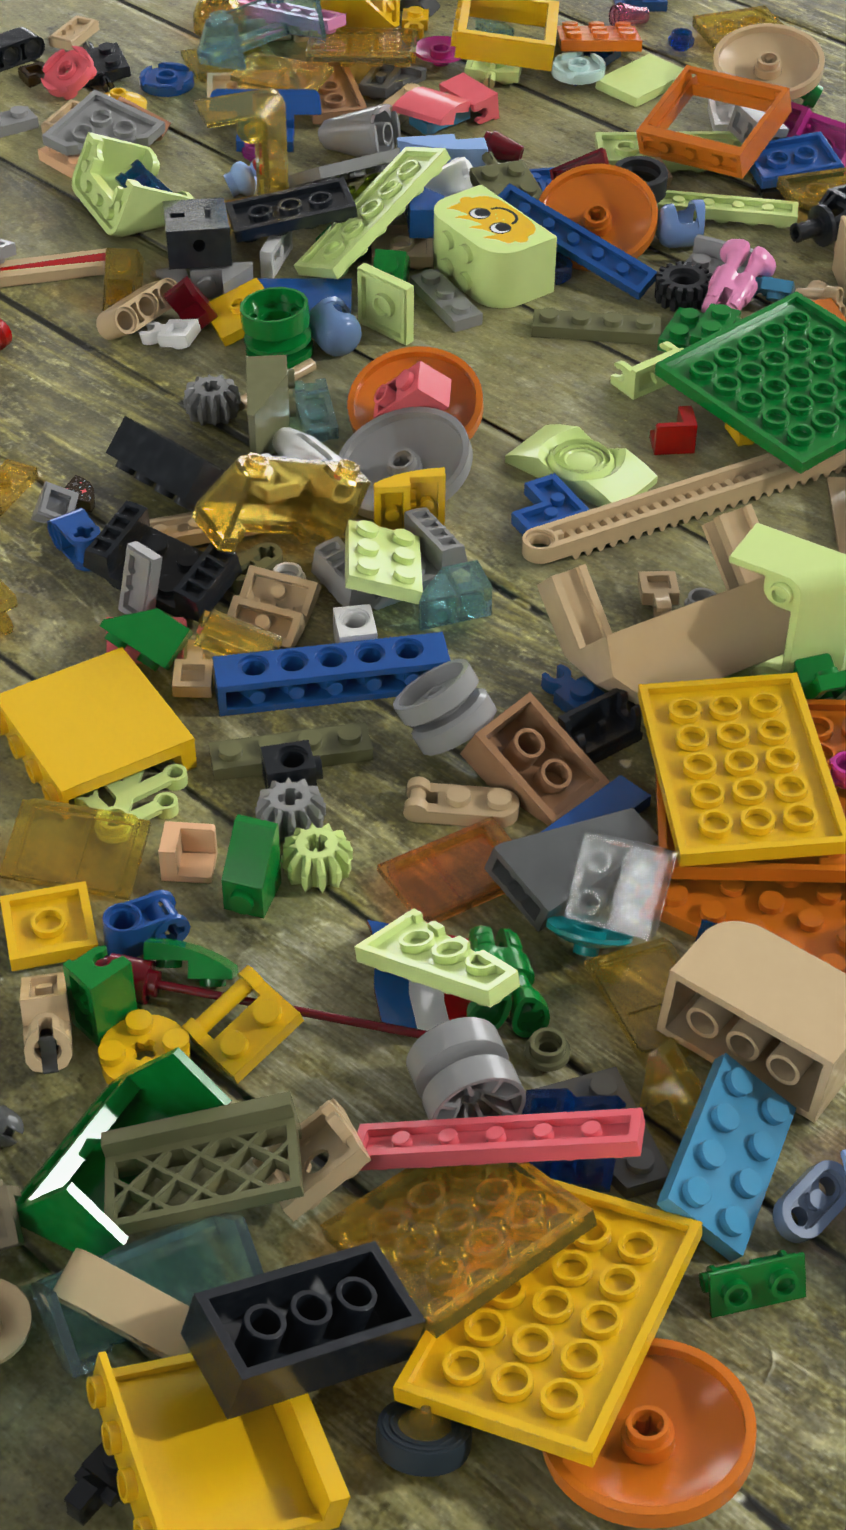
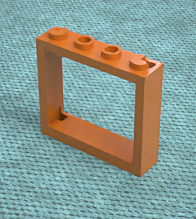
[636,65,792,179]

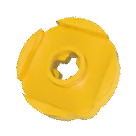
[98,1009,191,1085]

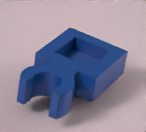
[541,664,604,713]

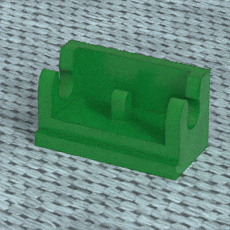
[62,946,137,1047]

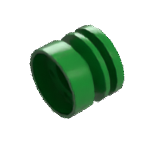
[240,287,314,368]

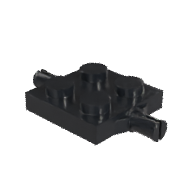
[83,41,131,93]

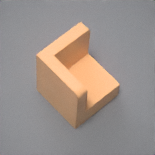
[158,821,218,884]

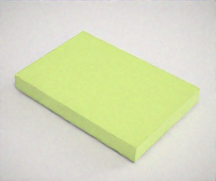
[595,53,684,107]

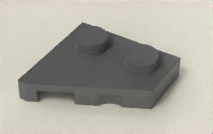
[359,60,427,100]

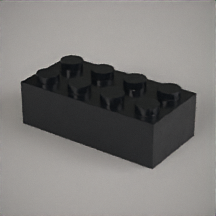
[180,1241,426,1420]

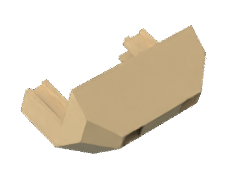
[537,503,791,706]

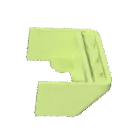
[723,523,846,678]

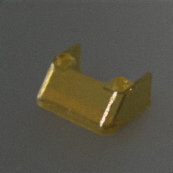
[193,88,289,230]

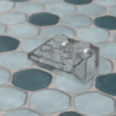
[564,832,677,941]

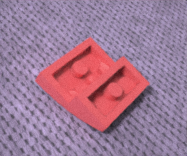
[392,86,471,126]

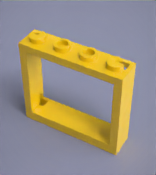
[451,0,560,71]

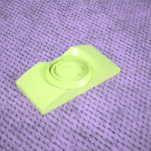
[505,424,658,507]

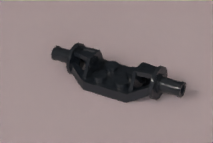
[790,184,846,247]

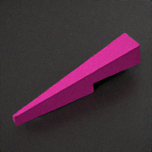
[783,102,846,179]

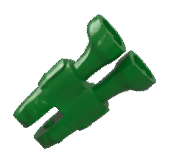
[466,925,550,1038]

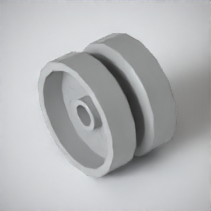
[393,658,497,756]

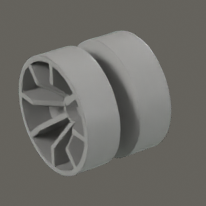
[406,1017,526,1120]

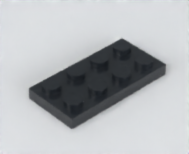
[225,177,358,243]

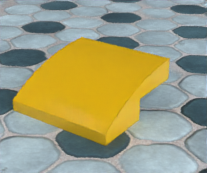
[374,467,446,530]

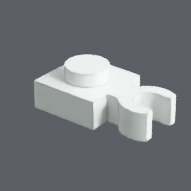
[139,319,201,350]

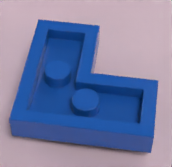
[511,473,590,536]

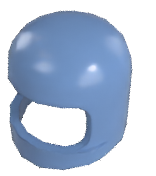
[656,199,705,248]
[309,296,362,357]

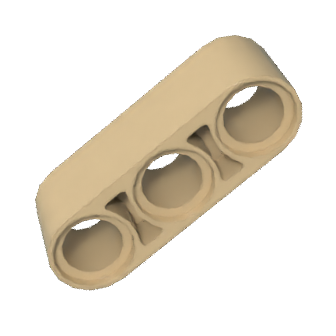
[96,278,177,340]
[50,1248,190,1358]

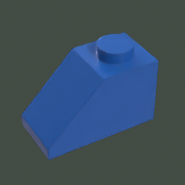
[405,187,445,238]

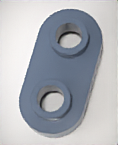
[773,1160,846,1243]

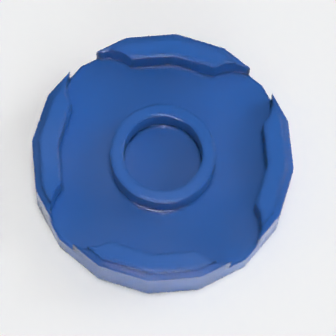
[139,62,195,97]

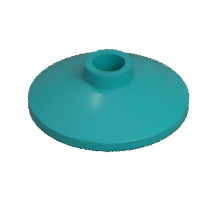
[546,916,633,957]

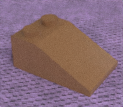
[460,692,610,826]

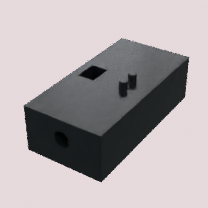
[163,197,232,270]

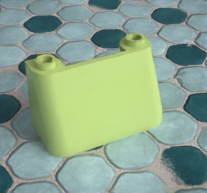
[72,132,195,237]

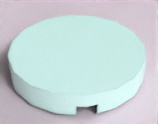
[551,51,606,85]

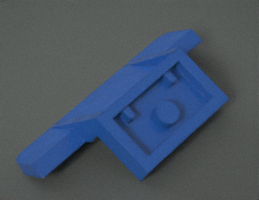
[209,89,322,152]

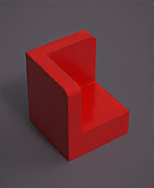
[649,405,698,455]

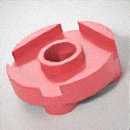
[41,46,97,100]

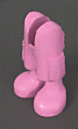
[701,239,776,313]

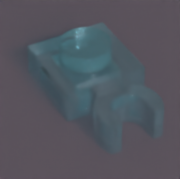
[475,18,514,36]

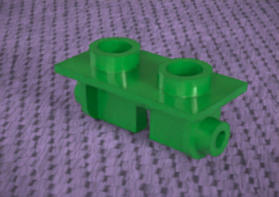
[699,1249,806,1318]

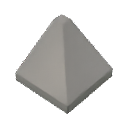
[150,267,187,283]
[31,481,79,523]

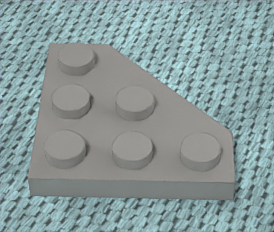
[42,89,165,156]

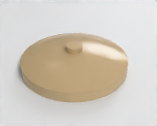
[713,23,825,100]

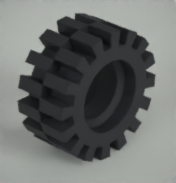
[654,261,712,312]

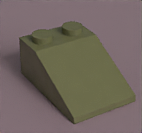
[246,355,296,457]

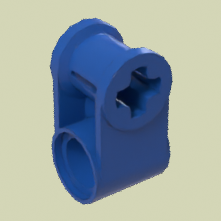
[47,508,101,571]
[102,889,191,957]

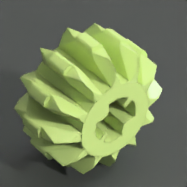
[281,822,353,893]

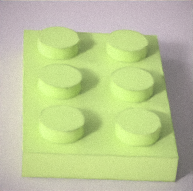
[345,520,423,605]

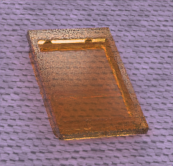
[377,817,512,923]

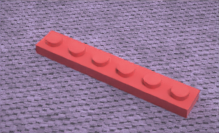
[357,1108,645,1171]

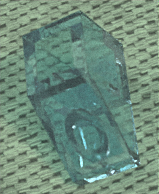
[419,560,493,630]

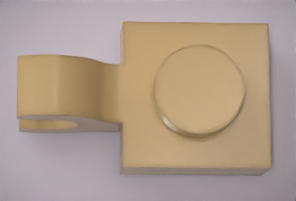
[637,571,680,618]
[172,639,214,698]

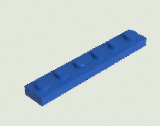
[498,183,657,300]

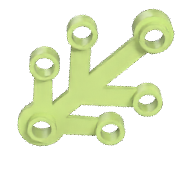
[74,764,188,844]

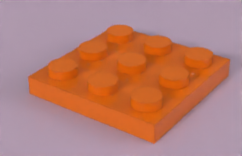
[556,21,643,52]

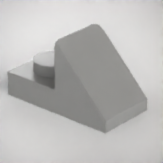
[190,262,253,298]

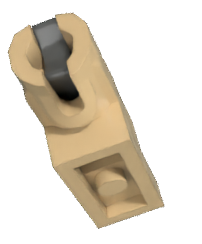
[19,972,72,1074]

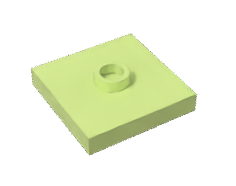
[357,263,414,346]

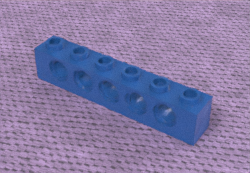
[212,632,451,717]

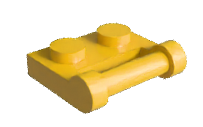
[181,965,304,1084]

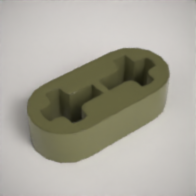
[228,542,283,595]

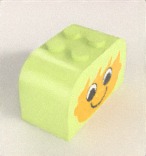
[433,184,557,308]

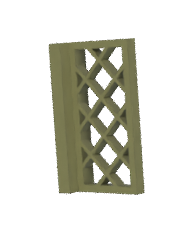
[101,1091,304,1235]

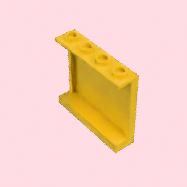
[0,647,197,821]
[86,1351,351,1530]

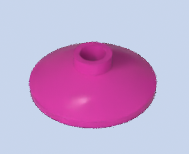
[414,36,461,67]

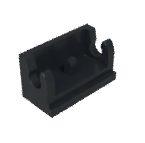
[558,688,643,764]

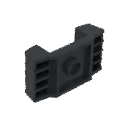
[83,500,242,624]

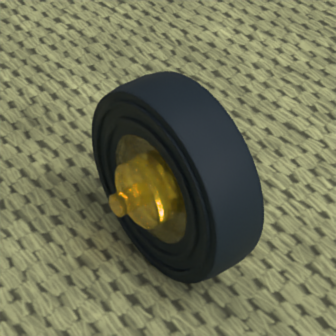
[376,1401,472,1477]

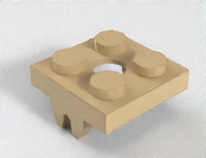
[252,1097,371,1222]

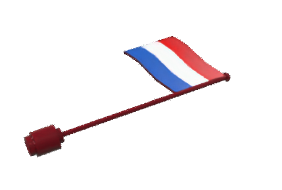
[95,920,470,1038]

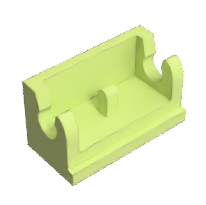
[610,341,684,400]

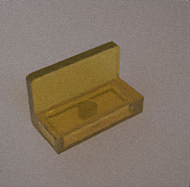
[194,610,283,656]

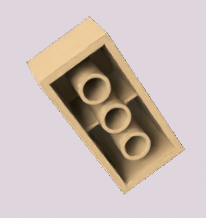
[656,921,846,1123]

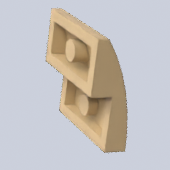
[222,565,321,649]

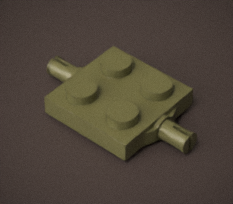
[469,151,543,200]

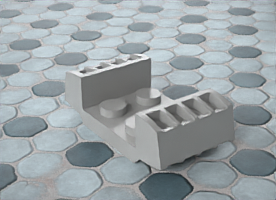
[311,507,468,610]

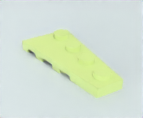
[354,908,520,1007]

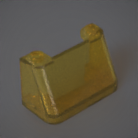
[192,453,371,552]

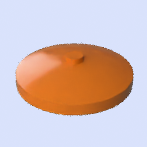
[539,164,658,272]
[347,346,484,439]
[542,1338,757,1529]

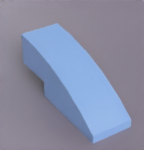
[397,134,488,167]

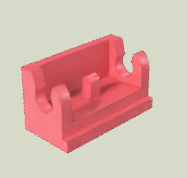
[439,72,499,124]

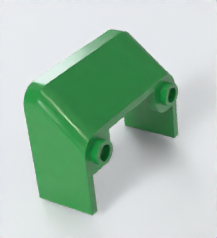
[15,1047,232,1258]

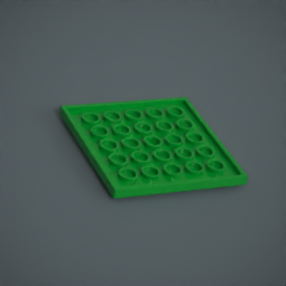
[655,291,846,474]

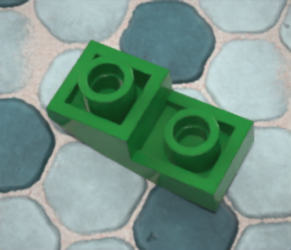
[143,937,238,987]

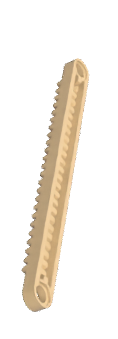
[522,449,846,564]

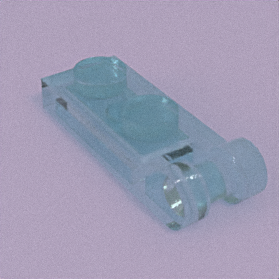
[292,378,339,442]

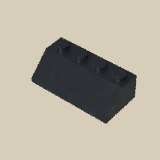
[106,416,253,512]

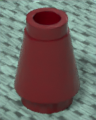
[483,130,525,161]

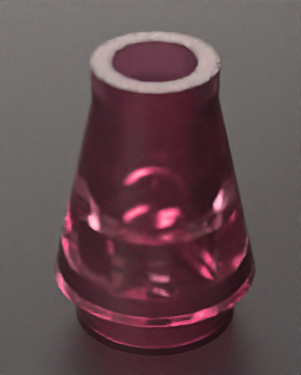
[609,2,649,26]

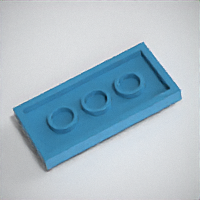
[656,1053,796,1262]

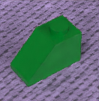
[221,814,282,919]

